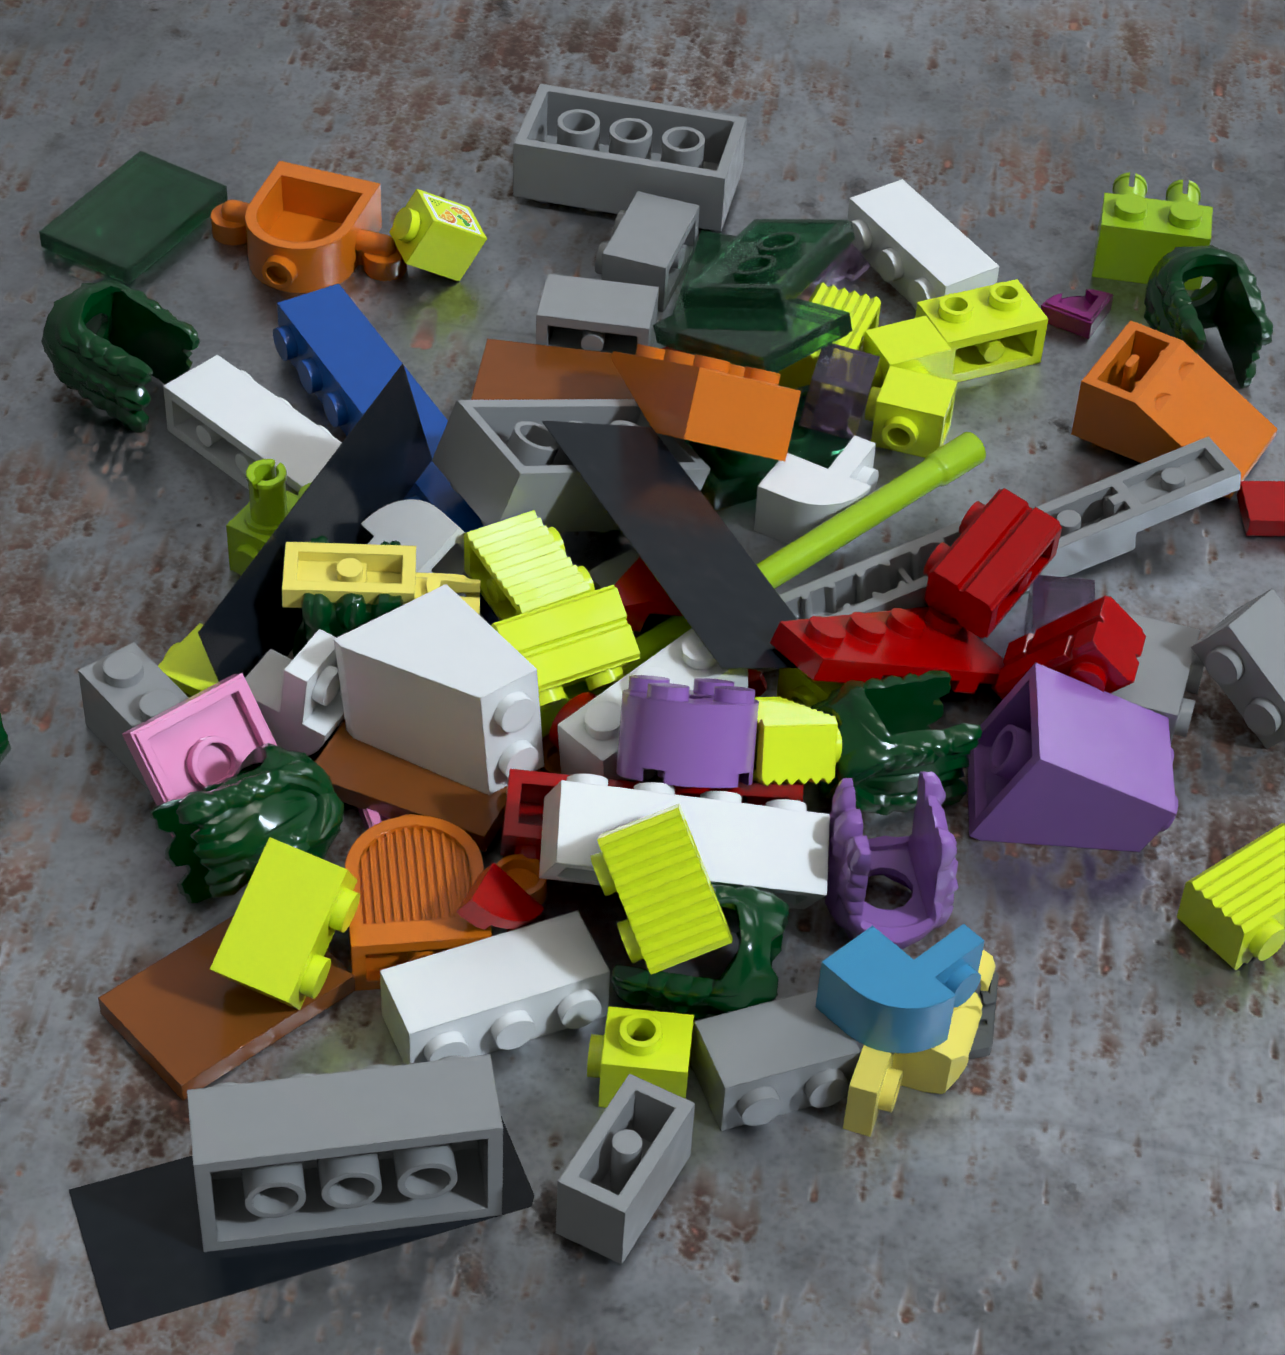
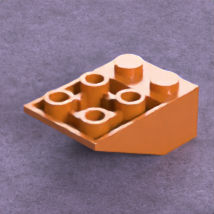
[1071,320,1278,499]
[611,344,801,462]

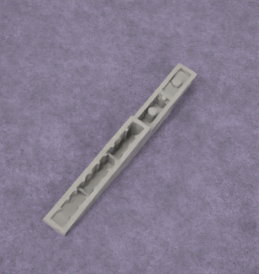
[754,436,1241,673]

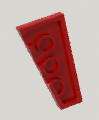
[770,607,1005,695]

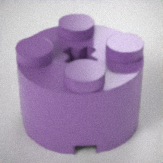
[616,675,759,788]

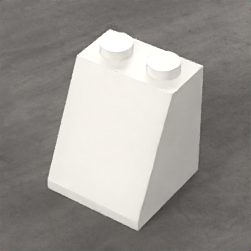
[334,584,544,795]

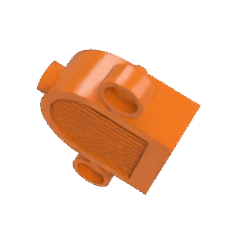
[211,161,407,293]
[345,814,547,991]

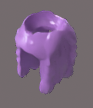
[825,771,959,949]

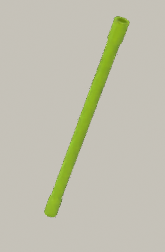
[540,432,986,738]

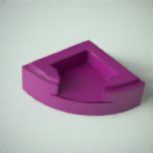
[1041,289,1114,339]

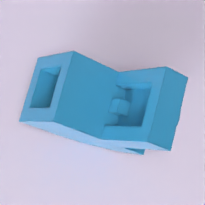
[815,924,985,1053]

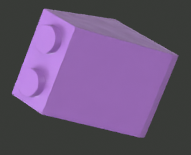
[968,663,1178,852]

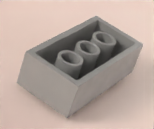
[513,84,747,232]
[432,399,711,534]
[187,1054,503,1252]

